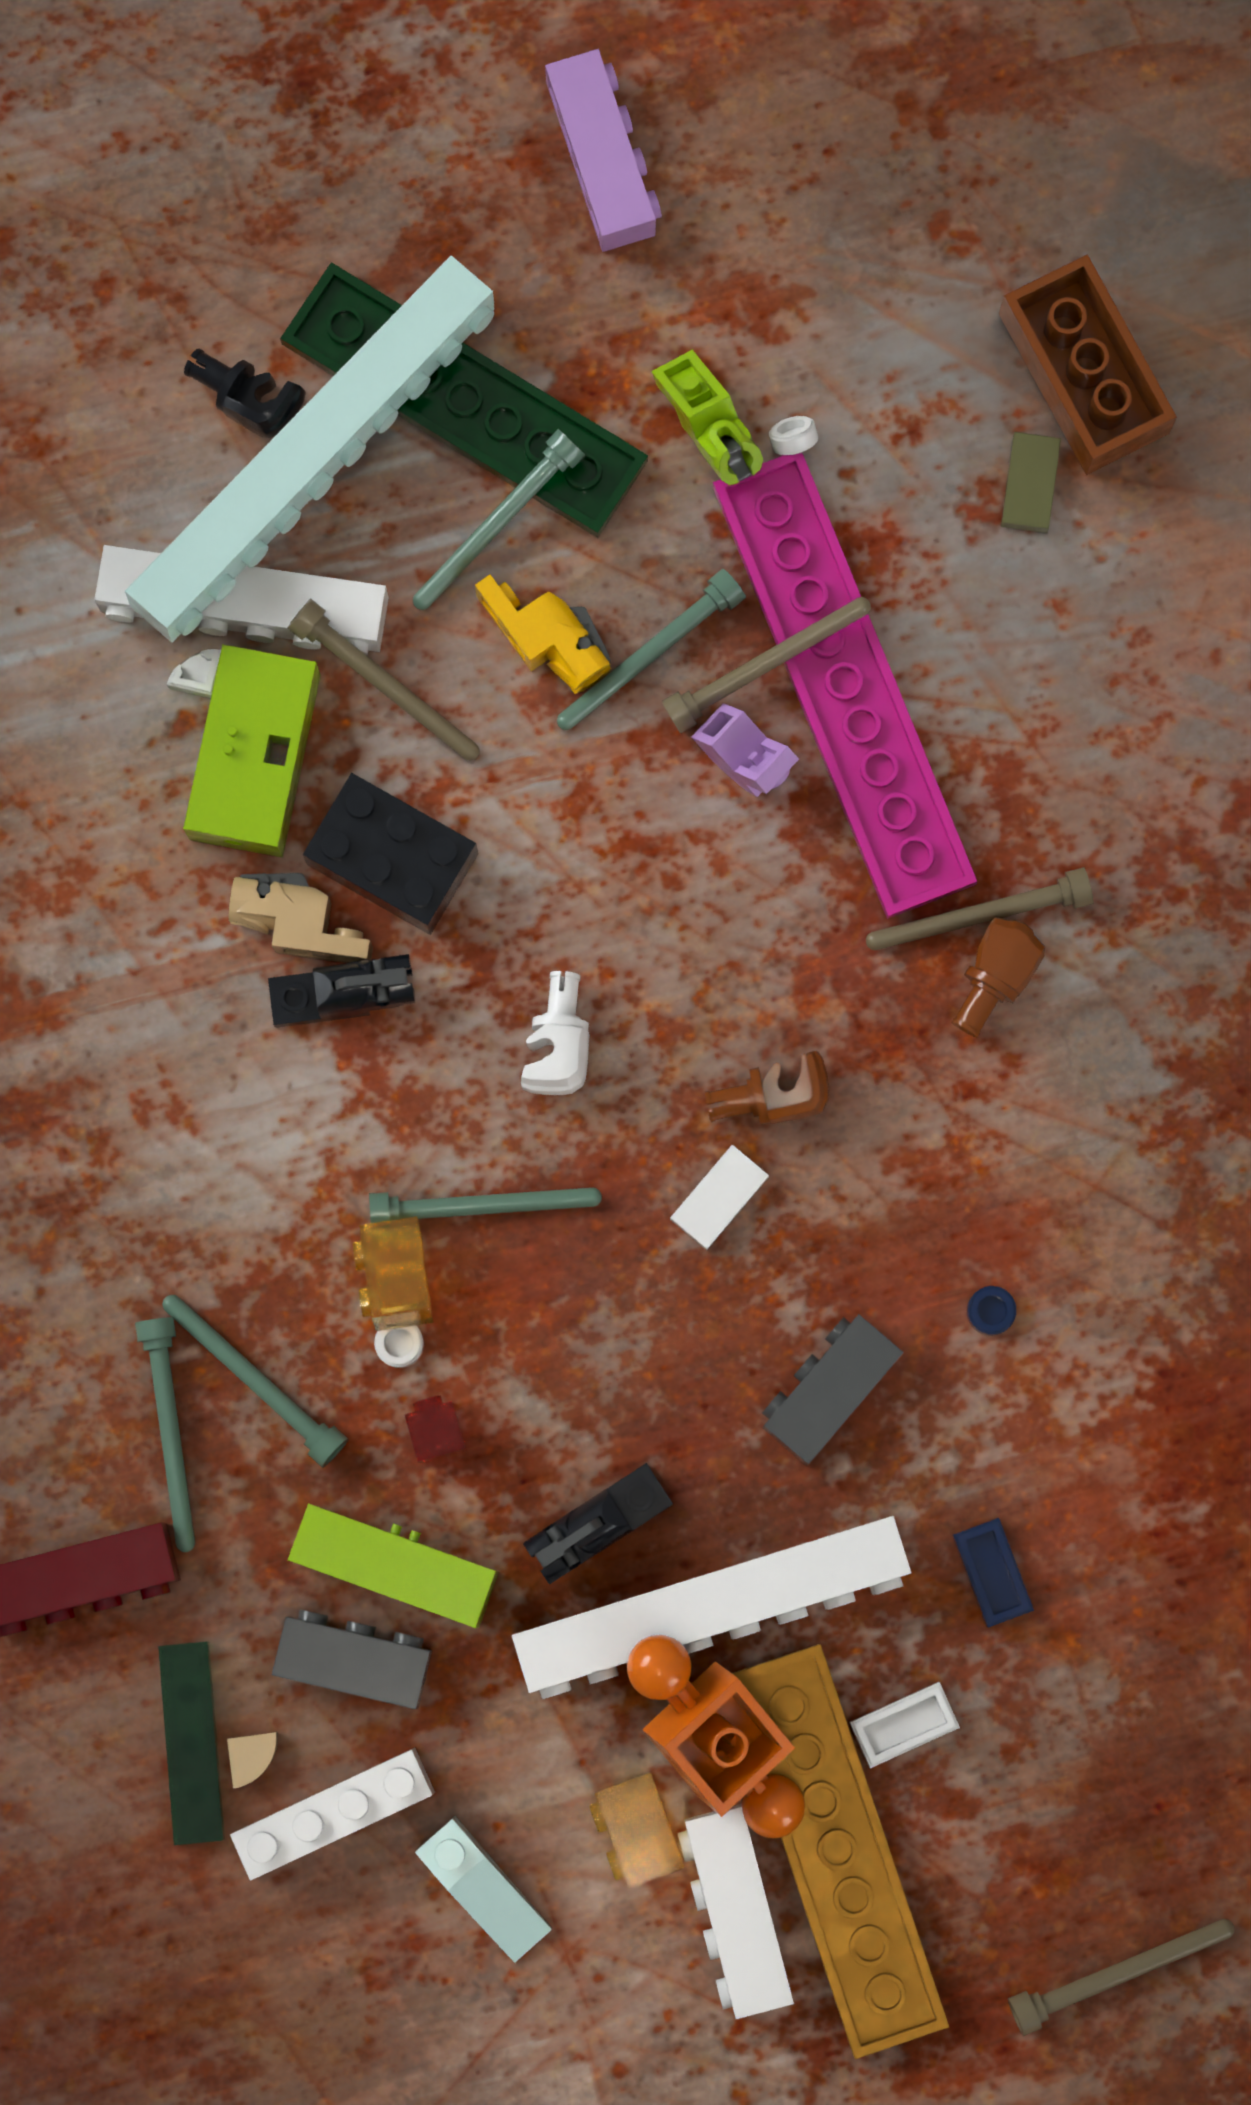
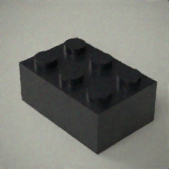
[303,772,478,935]

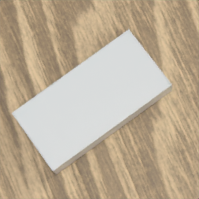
[670,1145,769,1250]
[849,1682,960,1768]

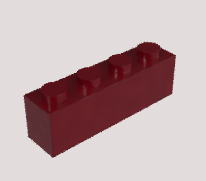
[0,1522,181,1637]

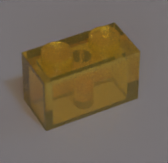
[353,1217,434,1331]
[589,1771,685,1889]

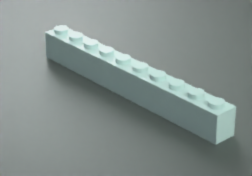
[125,256,494,643]

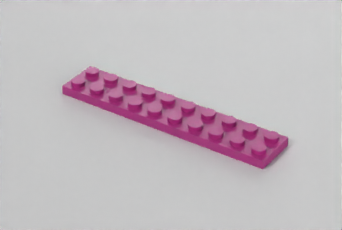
[713,452,978,919]

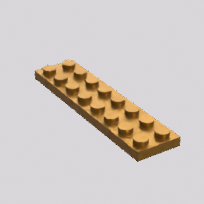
[732,1644,949,2059]

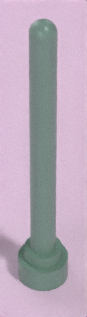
[413,429,585,610]
[557,568,746,730]
[369,1188,602,1232]
[162,1295,349,1468]
[135,1317,195,1552]

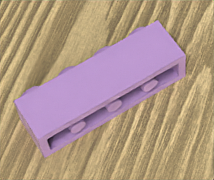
[545,49,662,252]

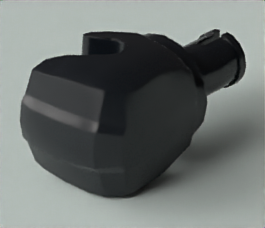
[184,348,306,438]

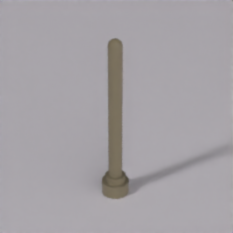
[662,597,871,734]
[287,598,480,761]
[866,867,1094,950]
[1007,1919,1235,2036]

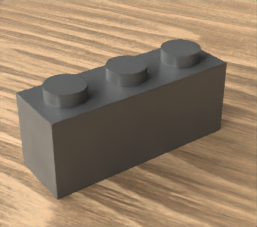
[762,1314,904,1466]
[272,1609,432,1709]

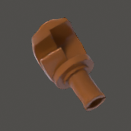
[951,917,1045,1038]
[705,1051,830,1125]

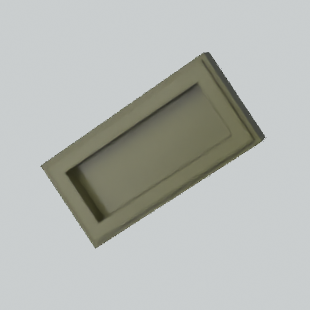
[1001,432,1061,533]

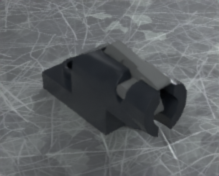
[268,954,415,1028]
[523,1463,673,1585]

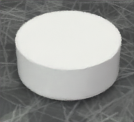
[769,416,819,455]
[374,1318,424,1368]

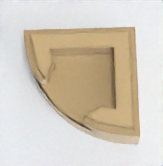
[227,1732,278,1789]

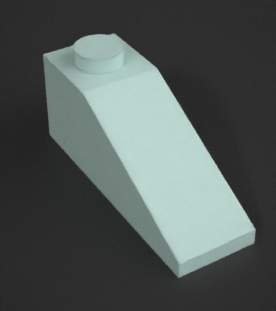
[415,1816,552,1963]

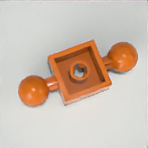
[627,1635,805,1839]

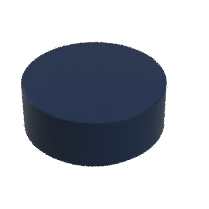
[967,1286,1016,1336]

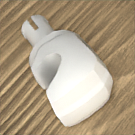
[521,971,590,1095]

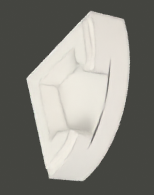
[167,649,221,698]

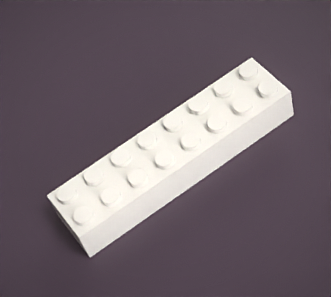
[512,1516,911,1699]

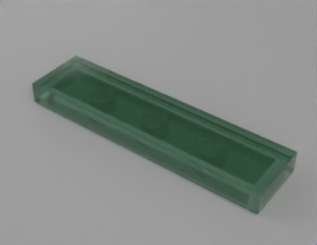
[158,1641,225,1845]

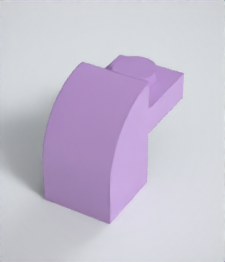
[691,703,799,797]

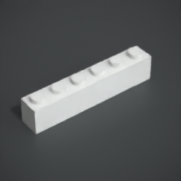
[94,545,389,655]

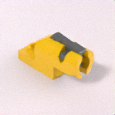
[475,574,611,694]

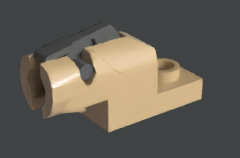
[229,873,373,963]

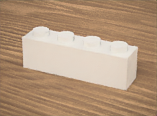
[230,1748,435,1881]
[678,1804,794,2019]

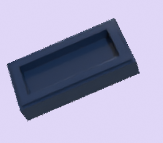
[952,1518,1034,1628]

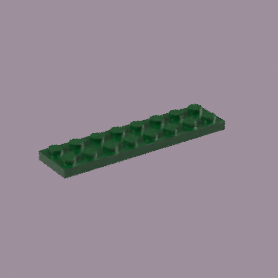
[280,262,648,538]

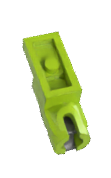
[651,350,763,485]

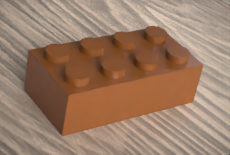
[999,254,1177,475]

